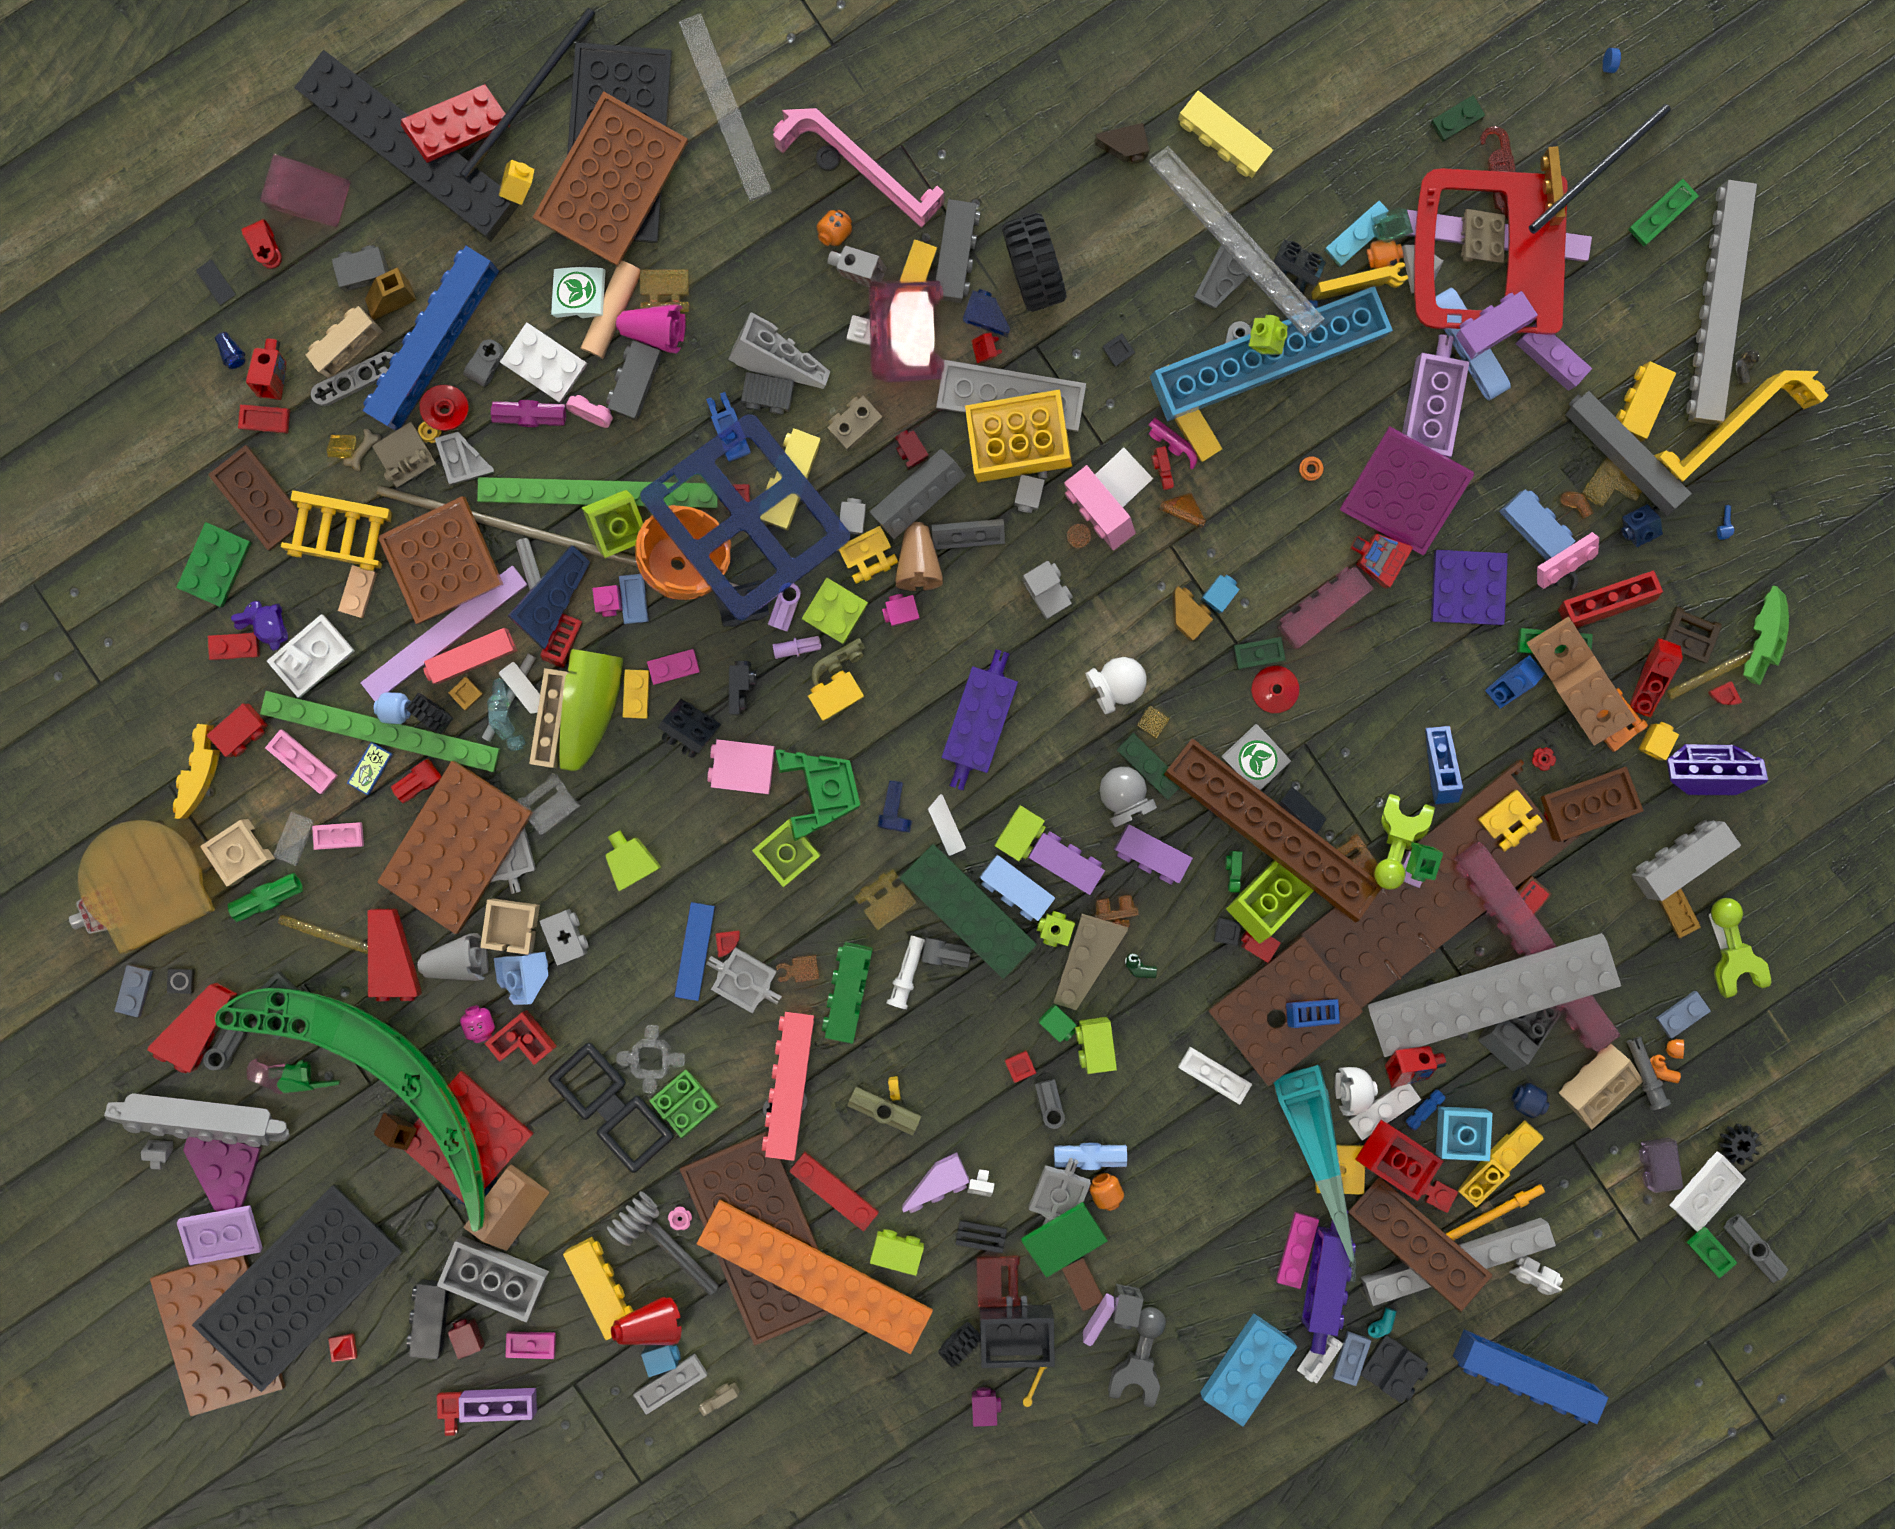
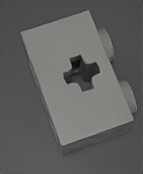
[539,909,589,966]

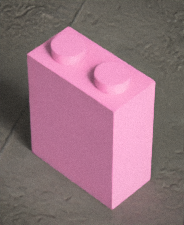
[708,740,775,794]

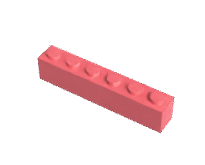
[762,1012,815,1161]

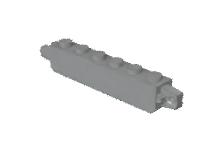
[104,1093,290,1147]

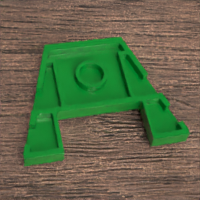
[774,750,860,841]

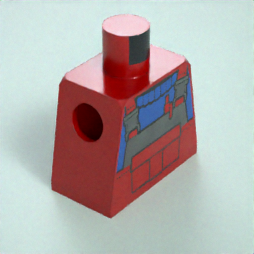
[246,339,286,400]
[1350,534,1413,589]
[1385,1046,1446,1088]

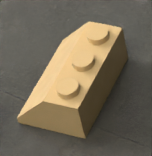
[306,306,384,378]
[1559,1043,1643,1130]

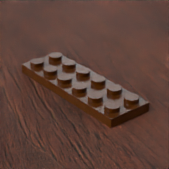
[1348,1177,1493,1313]

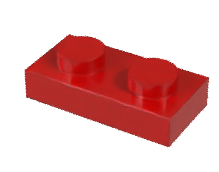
[208,633,260,660]

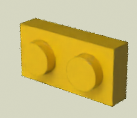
[623,670,650,719]

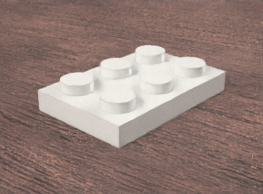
[500,322,587,403]
[267,614,355,698]
[1670,1152,1746,1232]

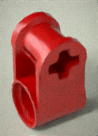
[242,219,282,269]

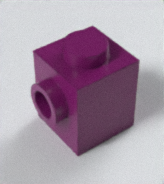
[971,1387,1001,1427]

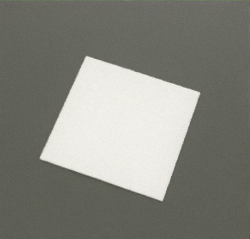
[1095,448,1153,508]

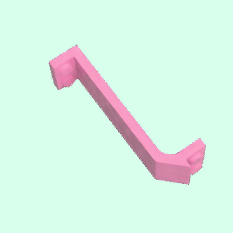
[773,108,944,228]

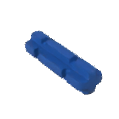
[1406,1089,1445,1130]

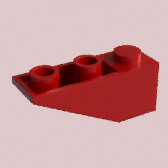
[1629,638,1683,718]

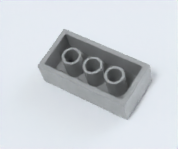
[1631,820,1741,901]
[437,1236,549,1322]

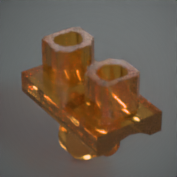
[1093,895,1139,927]

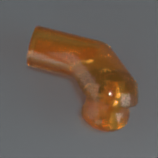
[1561,491,1594,519]

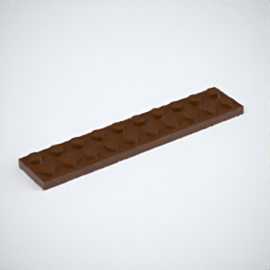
[1164,738,1382,923]

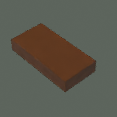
[1062,1256,1103,1311]

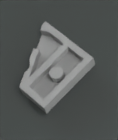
[435,432,494,486]

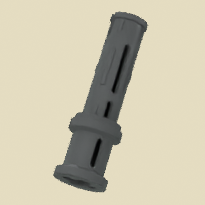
[1626,1037,1671,1110]

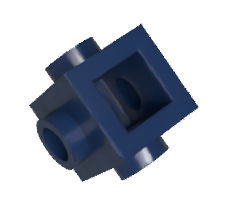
[1621,504,1663,547]

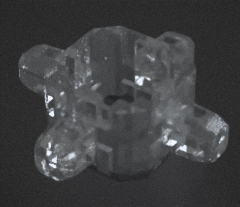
[617,1025,685,1093]

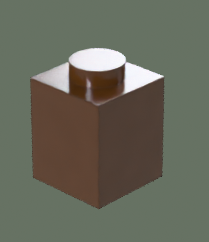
[374,1113,417,1151]

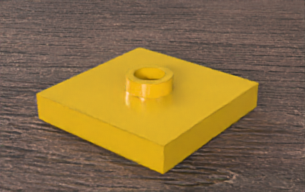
[1315,1145,1365,1194]

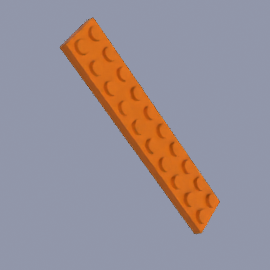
[697,1199,933,1354]

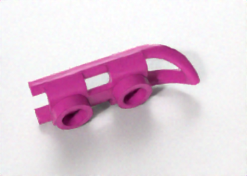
[1149,418,1198,470]

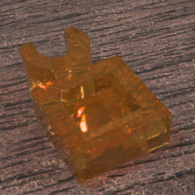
[776,955,820,983]

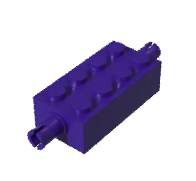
[941,649,1018,791]
[1301,1210,1355,1355]

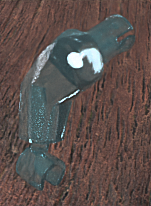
[487,679,525,751]

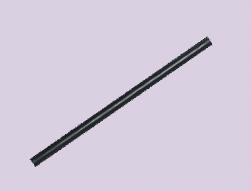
[459,8,595,180]
[1528,104,1671,234]

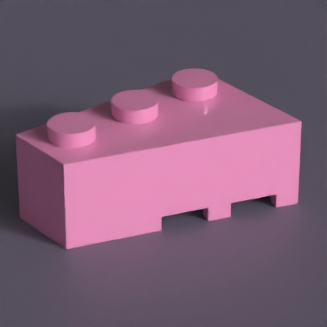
[1064,465,1136,551]

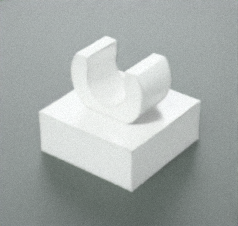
[847,315,876,346]
[277,645,312,679]
[967,1169,994,1197]

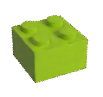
[582,490,643,558]
[802,578,869,645]
[752,819,821,887]
[1075,1017,1117,1074]

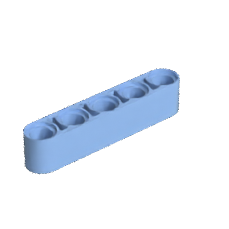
[1436,288,1511,400]

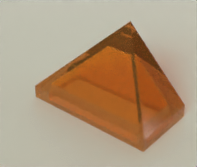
[1158,493,1206,528]

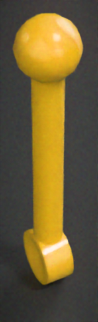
[1023,1367,1047,1407]

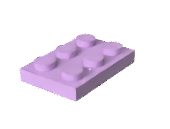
[177,1206,263,1265]

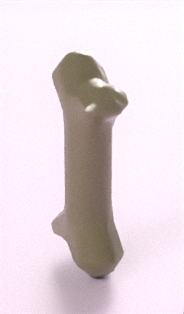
[343,429,382,471]

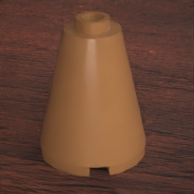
[895,522,943,591]

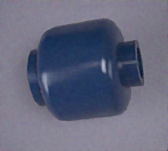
[1511,1083,1550,1118]

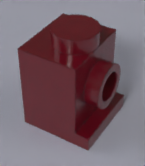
[895,430,929,470]

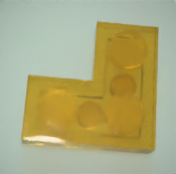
[1581,457,1642,507]

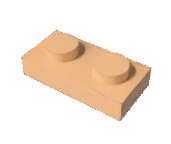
[338,565,377,618]

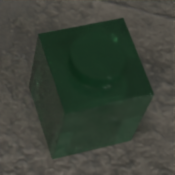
[1372,207,1413,243]

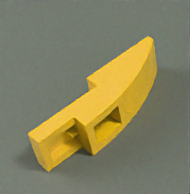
[173,724,220,819]
[1458,1120,1543,1207]

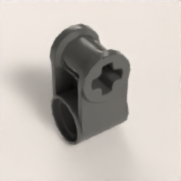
[463,339,504,388]

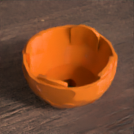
[635,505,731,600]

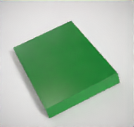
[1021,1202,1108,1278]

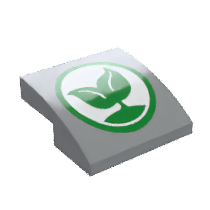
[1221,724,1291,790]

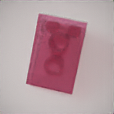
[260,154,350,228]

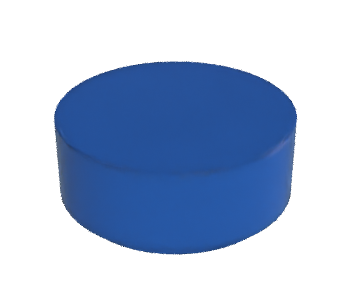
[1603,48,1621,73]

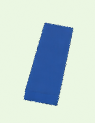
[675,902,715,1001]

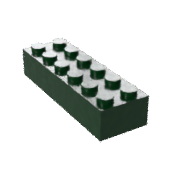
[900,843,1037,979]

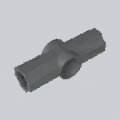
[1723,1214,1788,1283]

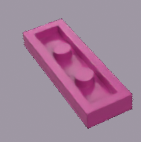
[1276,1212,1319,1289]

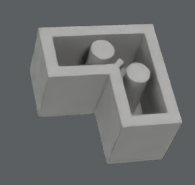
[1021,561,1073,620]

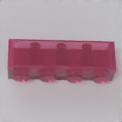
[1277,566,1374,649]

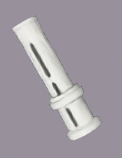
[886,935,925,1010]

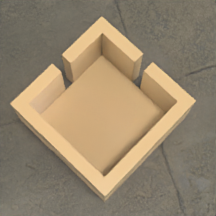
[480,898,540,955]

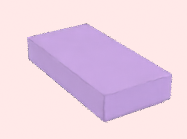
[1083,1293,1115,1346]

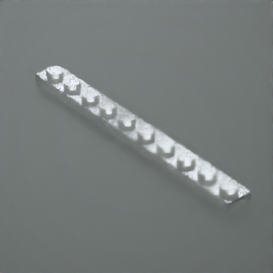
[1149,146,1325,337]

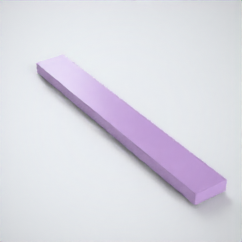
[1398,209,1592,262]
[361,566,528,701]

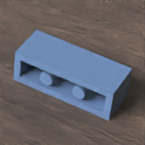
[1499,489,1575,561]

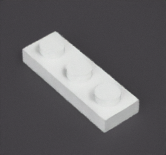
[1347,1084,1421,1140]

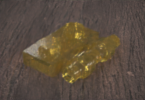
[640,270,689,312]
[854,869,917,930]

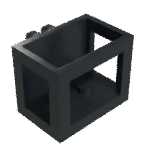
[979,1296,1055,1368]

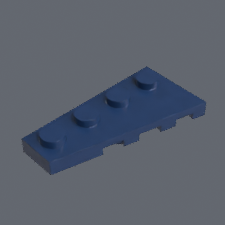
[508,545,590,649]

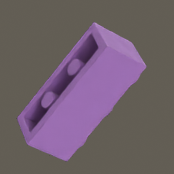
[1456,291,1538,360]
[1515,322,1592,391]
[1114,824,1193,885]
[1028,831,1105,895]
[459,1388,537,1422]

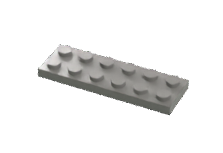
[936,360,1086,432]

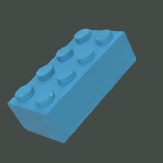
[1200,1313,1297,1426]

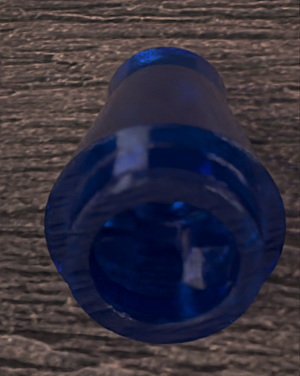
[215,332,246,369]

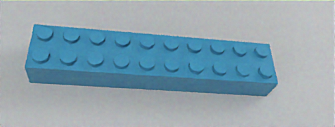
[1149,286,1393,422]

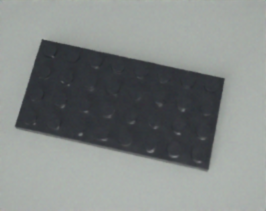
[567,43,672,243]
[192,1184,403,1392]

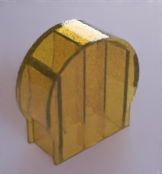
[78,820,215,954]

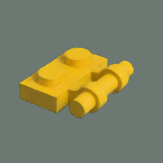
[838,526,898,584]
[1478,790,1543,852]

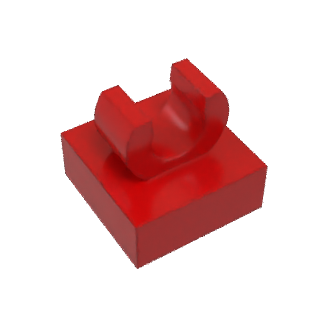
[971,333,1002,363]

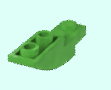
[1743,586,1789,685]

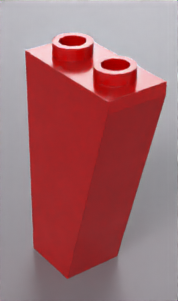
[368,909,422,1001]
[147,983,237,1073]

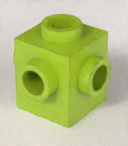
[1249,315,1288,354]
[1036,911,1075,947]

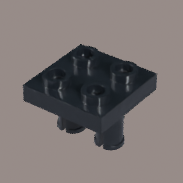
[1269,239,1326,297]
[658,699,721,758]

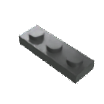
[932,519,1005,550]

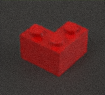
[485,1010,557,1065]

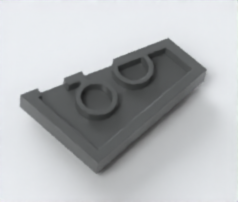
[1193,233,1269,309]

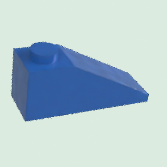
[1425,726,1463,804]

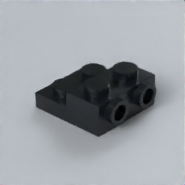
[729,661,757,715]
[1360,1335,1428,1404]

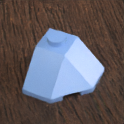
[494,952,548,1005]

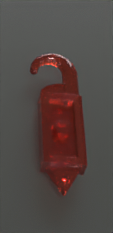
[1480,126,1516,220]

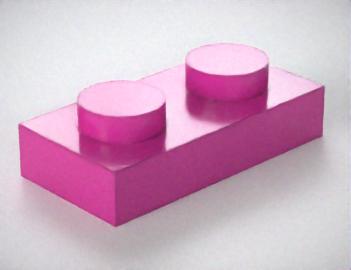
[647,649,700,685]
[506,1331,556,1359]

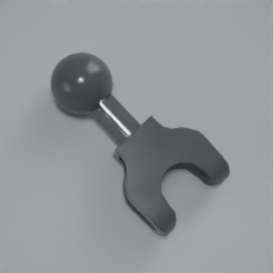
[1108,1307,1166,1408]

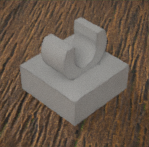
[141,1140,173,1170]

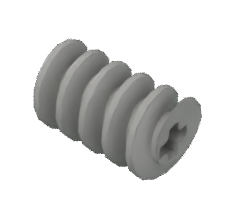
[607,1191,659,1246]

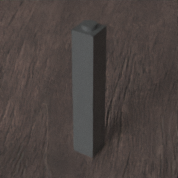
[1565,391,1692,516]

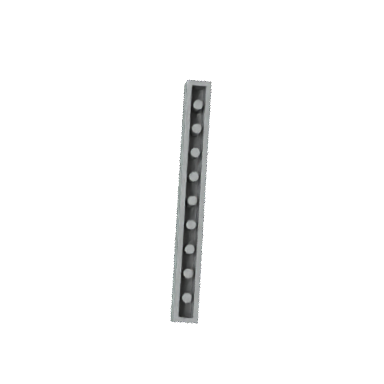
[1686,180,1757,425]

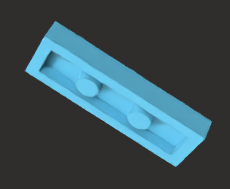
[1325,201,1395,267]

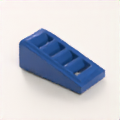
[1286,999,1340,1028]

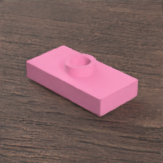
[312,822,364,850]

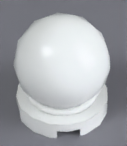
[1086,657,1147,714]

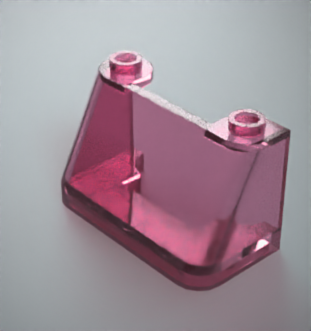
[869,280,944,382]

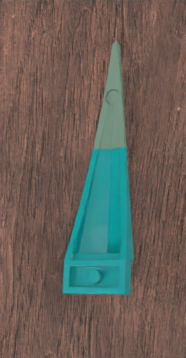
[1274,1065,1354,1262]

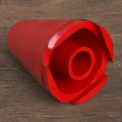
[610,1297,682,1346]

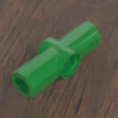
[227,873,303,922]

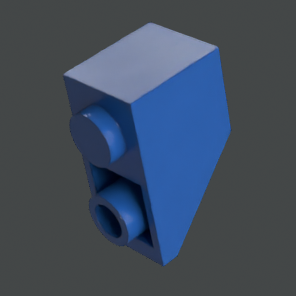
[1485,655,1545,708]

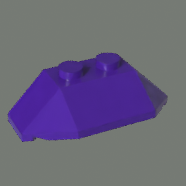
[1667,744,1768,795]

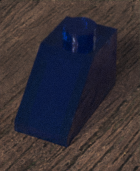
[963,289,1010,338]

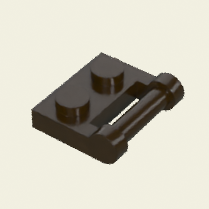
[1663,606,1722,664]

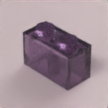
[1639,1137,1683,1193]

